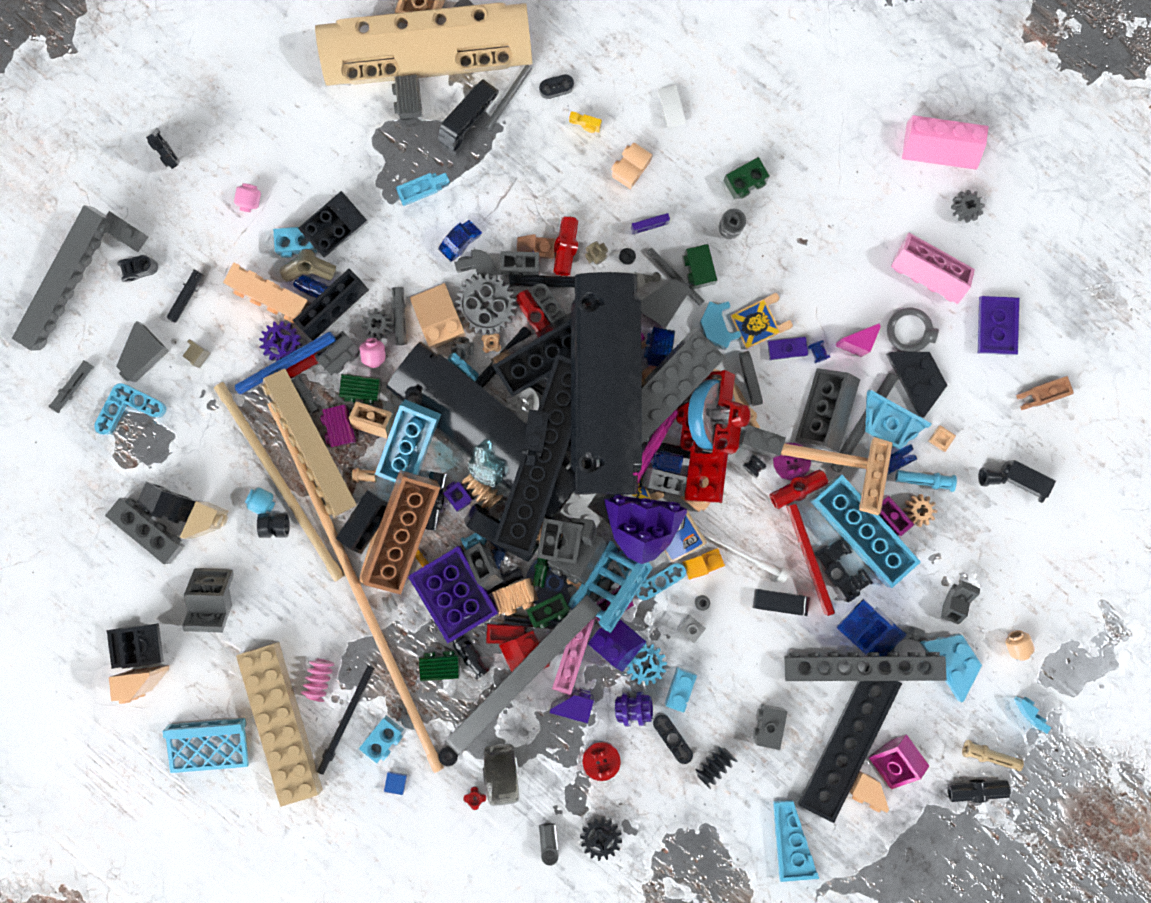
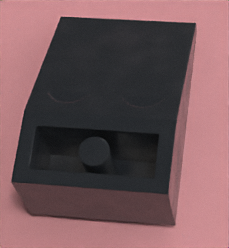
[298,191,368,258]

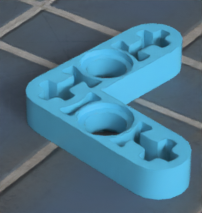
[94,383,166,435]
[616,550,686,600]

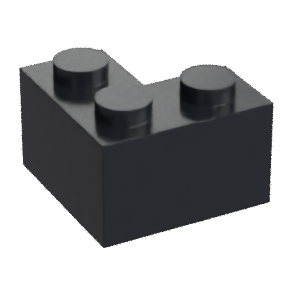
[137,481,196,524]

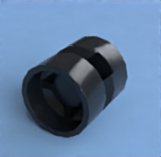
[257,513,290,538]

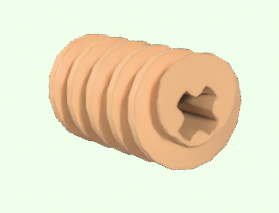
[461,469,503,511]

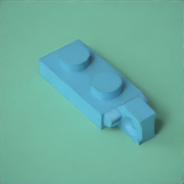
[396,173,450,206]

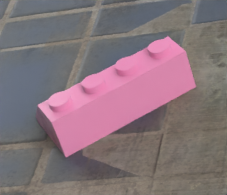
[902,115,989,170]
[891,233,975,304]

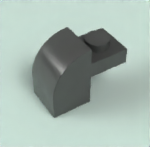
[454,249,498,279]
[941,581,980,625]

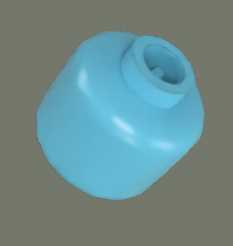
[245,487,275,514]

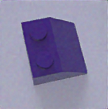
[587,619,647,672]
[550,688,594,724]

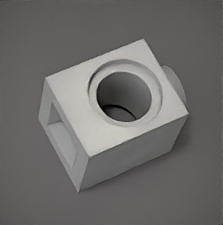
[677,615,706,643]

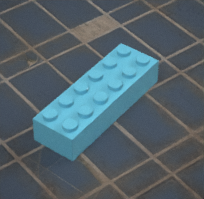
[809,475,921,588]

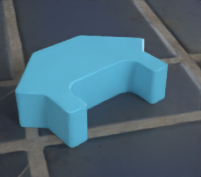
[700,301,741,350]

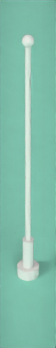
[622,494,790,583]

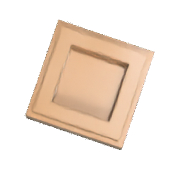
[928,425,956,452]

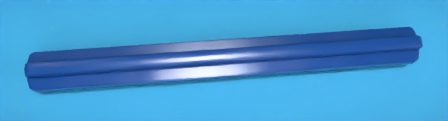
[235,332,336,395]

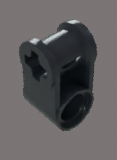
[117,255,158,282]

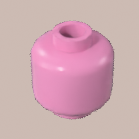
[234,183,261,212]
[359,338,386,368]

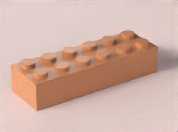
[361,470,440,595]

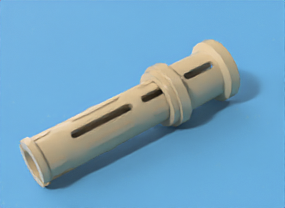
[962,740,1024,772]

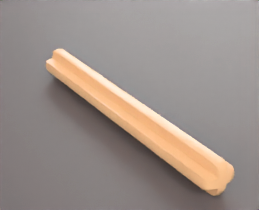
[781,443,868,469]

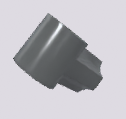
[539,823,559,866]

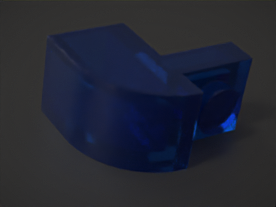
[438,220,482,262]

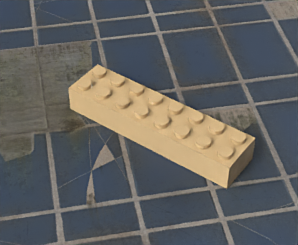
[236,642,323,807]

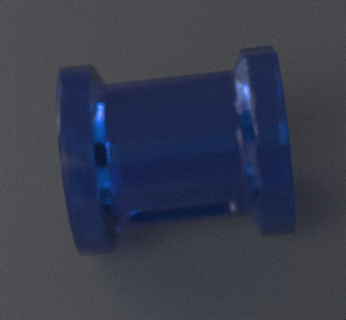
[808,340,831,364]

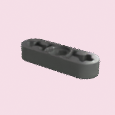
[739,351,763,406]

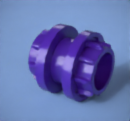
[615,691,653,727]

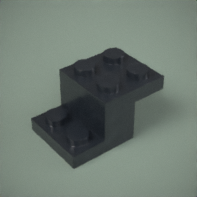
[106,623,164,669]

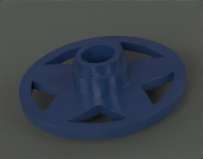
[526,560,573,604]

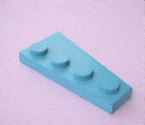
[773,800,819,882]

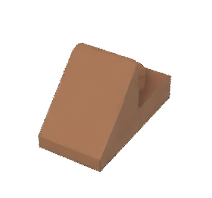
[517,234,555,259]

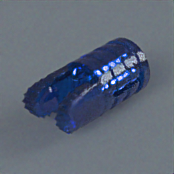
[292,275,329,298]
[887,444,917,475]

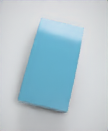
[1014,696,1051,734]

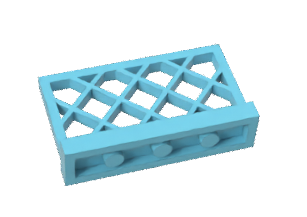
[162,718,249,773]

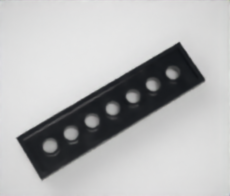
[798,665,902,823]

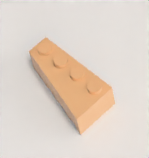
[223,262,311,324]

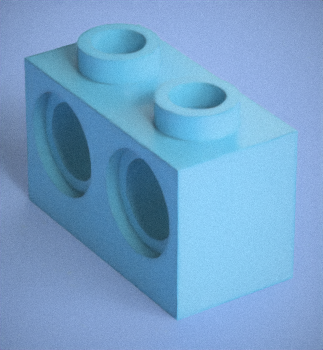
[273,227,317,258]
[359,715,404,764]

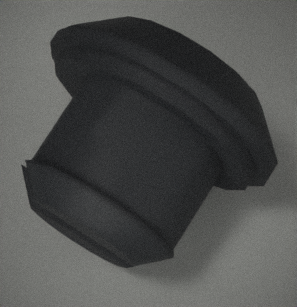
[619,248,636,265]

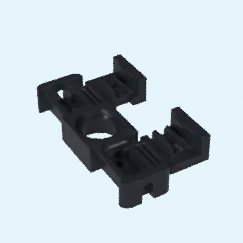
[814,538,873,603]

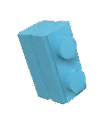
[664,667,697,713]

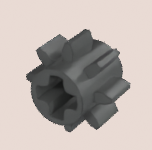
[451,337,474,360]

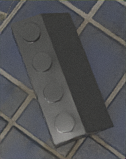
[795,368,861,452]

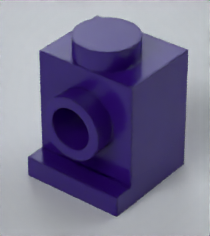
[443,481,475,512]

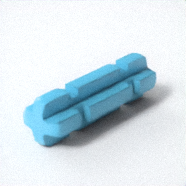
[447,353,479,381]

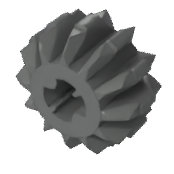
[951,190,985,223]
[361,308,394,341]

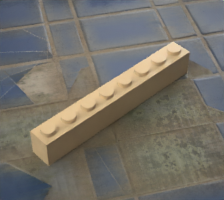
[261,369,357,518]

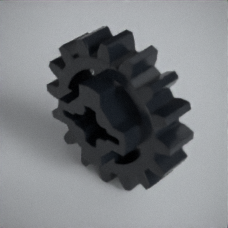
[580,816,622,861]

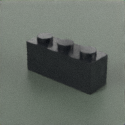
[336,490,388,554]

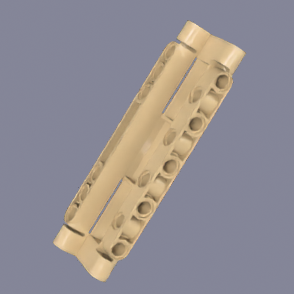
[315,3,533,86]

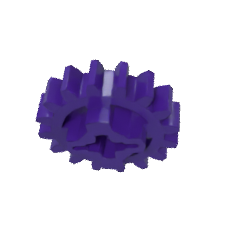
[259,321,302,361]

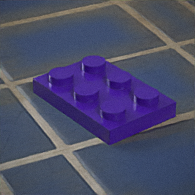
[977,296,1020,355]

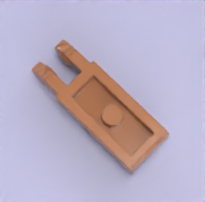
[1016,376,1074,410]

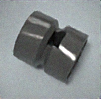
[718,208,746,239]

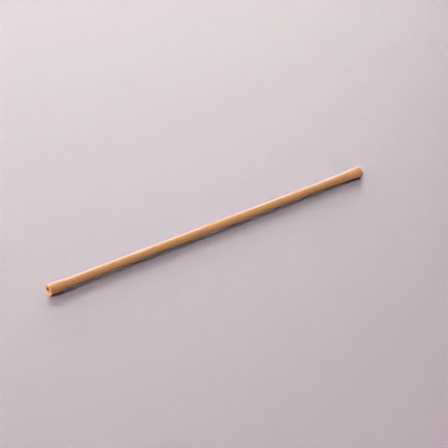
[267,403,444,773]

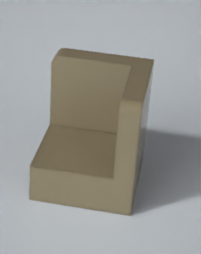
[183,339,211,368]

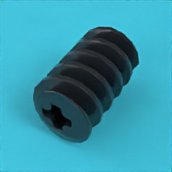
[695,746,738,789]

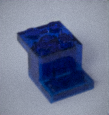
[836,598,907,656]

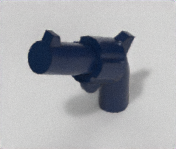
[491,542,508,574]

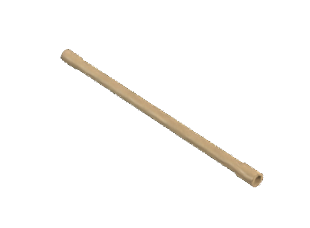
[214,382,345,582]

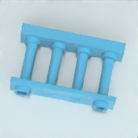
[568,541,653,633]

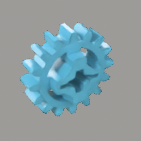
[626,643,667,686]

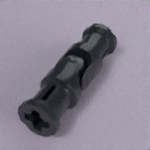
[452,634,490,680]

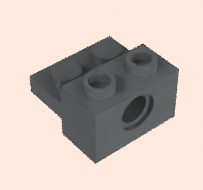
[537,518,583,564]

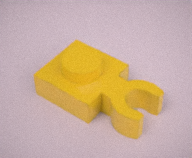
[569,111,602,133]

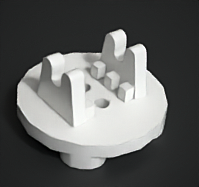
[506,387,541,424]

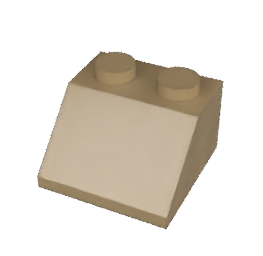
[180,501,229,539]

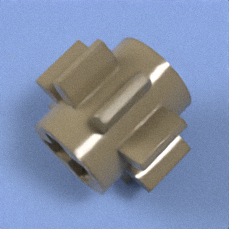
[585,241,608,265]

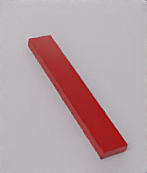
[786,504,835,616]

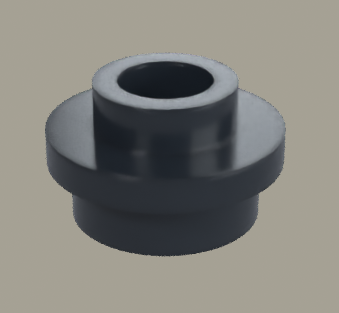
[438,746,458,766]

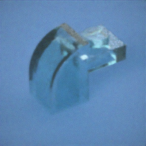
[468,439,504,488]

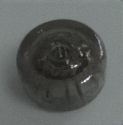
[483,743,520,806]

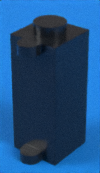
[1001,460,1056,503]

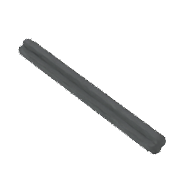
[830,373,898,473]

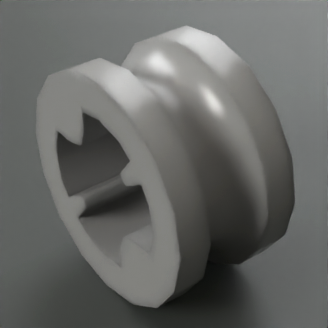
[382,594,398,613]

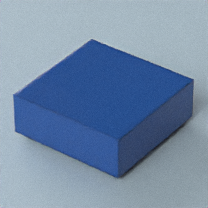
[384,771,407,795]

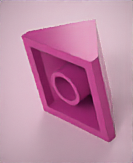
[835,323,881,357]

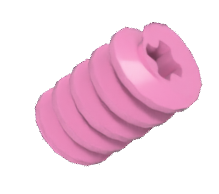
[301,658,335,702]

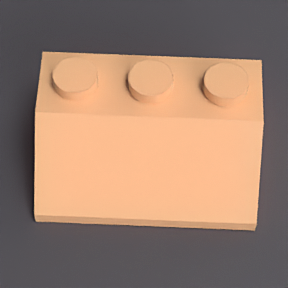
[109,665,169,704]

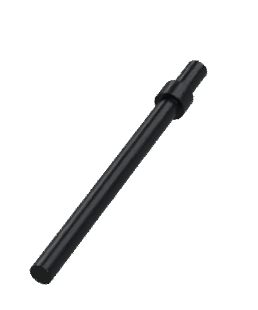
[317,665,375,775]

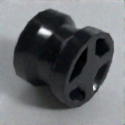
[742,454,767,478]

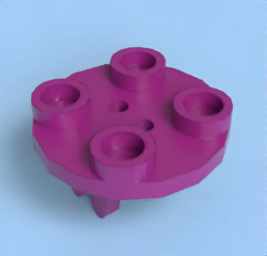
[773,443,811,481]

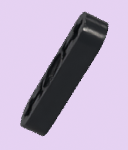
[653,713,693,764]

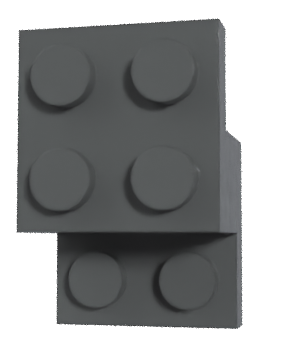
[182,568,234,633]

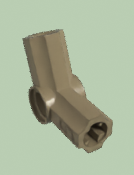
[279,249,336,282]

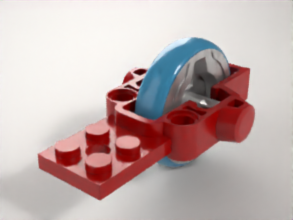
[676,370,751,503]

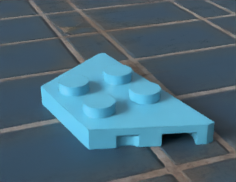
[865,390,932,450]
[920,633,982,703]

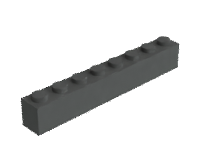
[12,205,112,351]

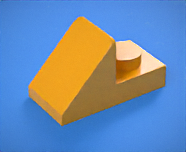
[682,548,725,580]

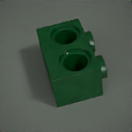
[723,157,770,200]

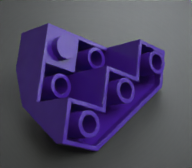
[605,495,687,564]

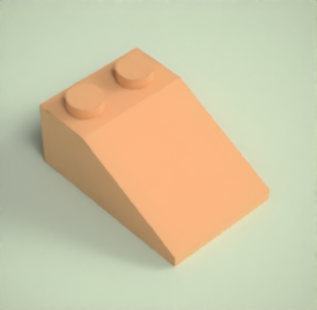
[410,283,466,350]

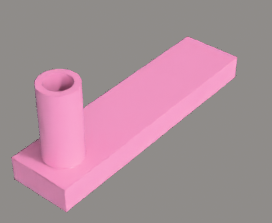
[552,619,595,695]

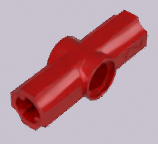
[553,216,579,276]
[515,289,550,333]
[769,469,828,509]

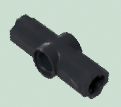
[425,471,447,531]
[947,779,1011,803]

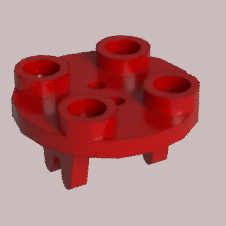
[582,742,621,781]

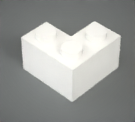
[560,492,603,527]

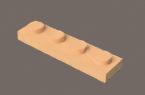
[859,437,893,516]

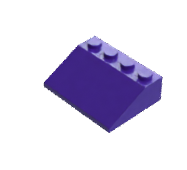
[408,546,499,644]

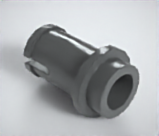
[695,595,710,611]

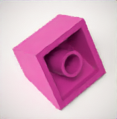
[868,734,929,789]

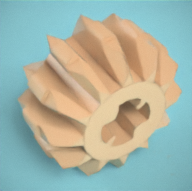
[903,494,937,527]

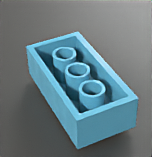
[375,399,441,483]

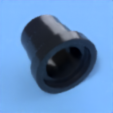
[978,467,1003,487]

